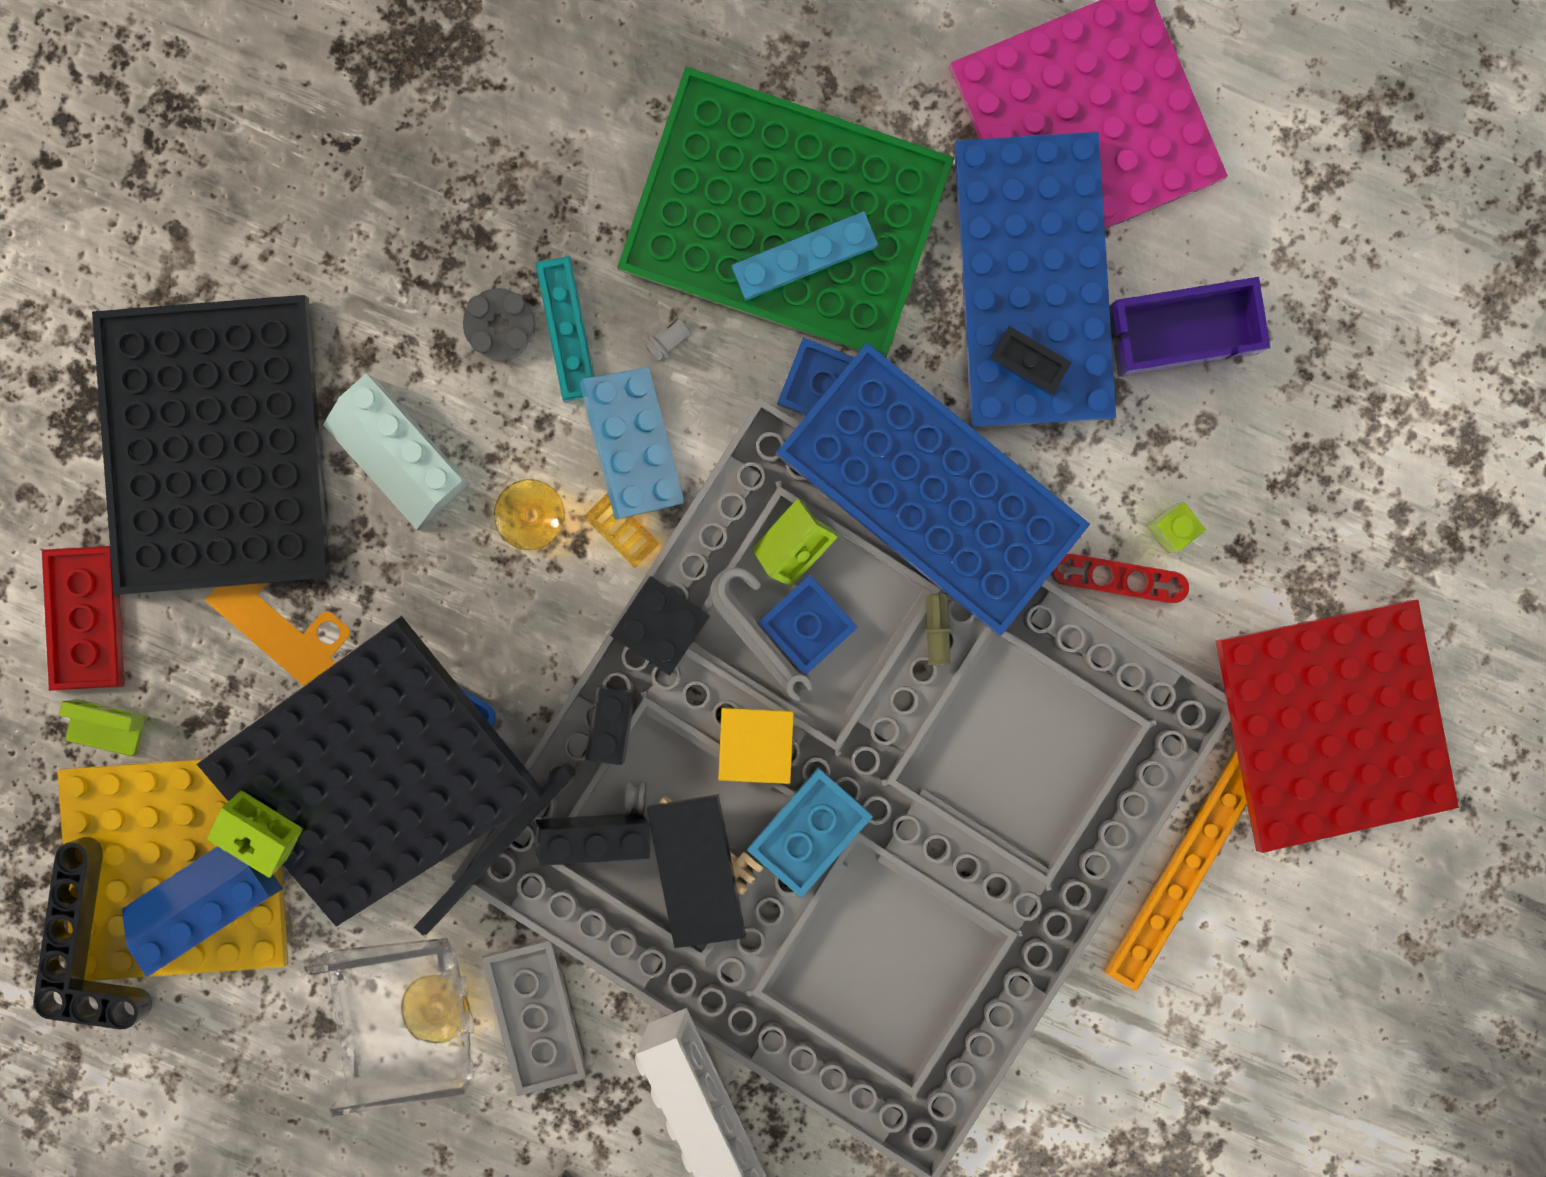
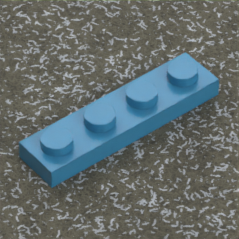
[732,211,878,301]

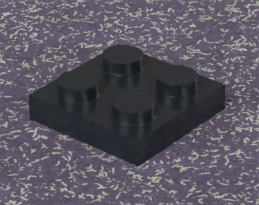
[610,576,710,676]

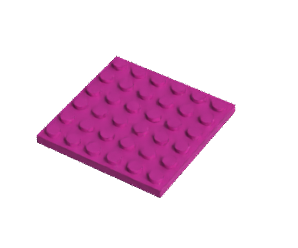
[949,0,1228,230]

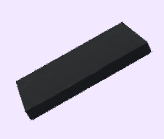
[647,794,746,949]

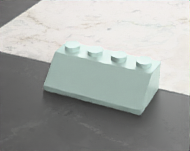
[323,373,471,530]

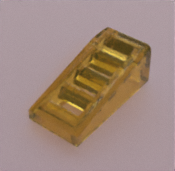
[584,493,660,568]

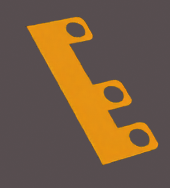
[205,583,350,686]

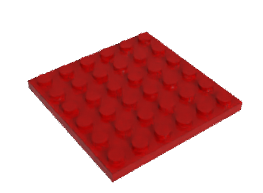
[1215,600,1459,853]

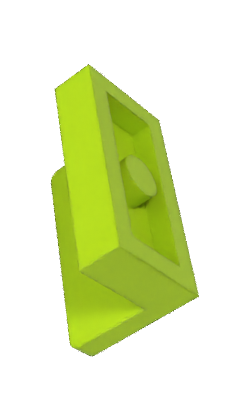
[752,499,838,587]
[59,699,146,756]

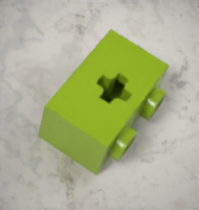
[207,790,303,878]

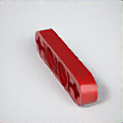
[1051,554,1189,603]

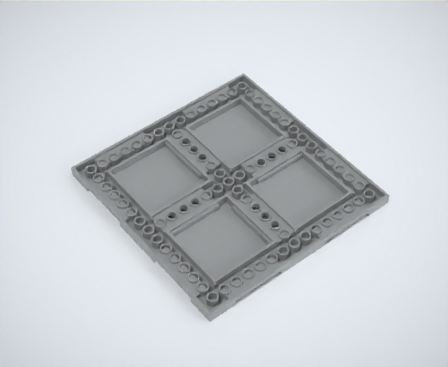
[452,397,1231,1177]

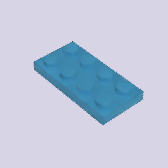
[579,367,685,520]

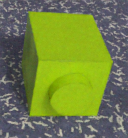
[1146,502,1206,553]

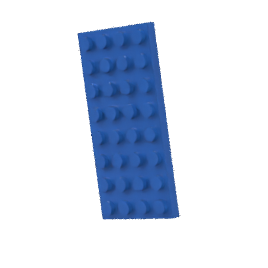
[954,132,1116,428]
[776,343,1090,636]

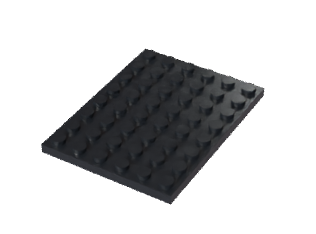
[92,295,330,595]
[196,615,545,927]

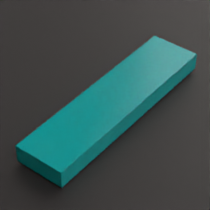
[535,256,595,403]

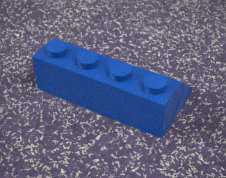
[122,846,283,977]

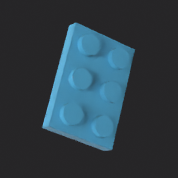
[747,767,873,898]

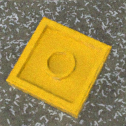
[718,707,794,784]

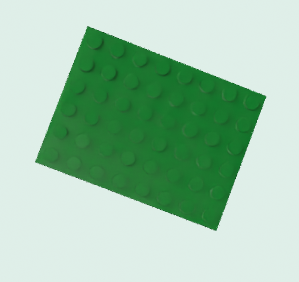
[617,66,954,358]

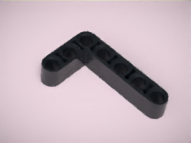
[33,837,152,1030]

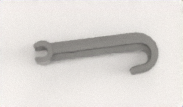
[710,567,812,701]

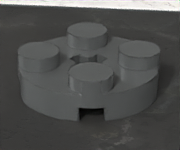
[463,288,536,361]

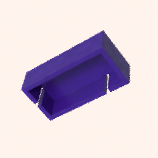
[1110,277,1271,377]

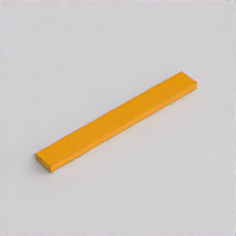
[1104,747,1247,992]

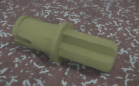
[924,593,952,665]

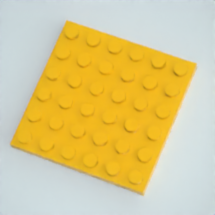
[57,759,289,981]

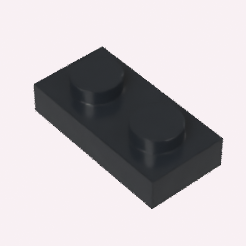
[989,326,1072,396]

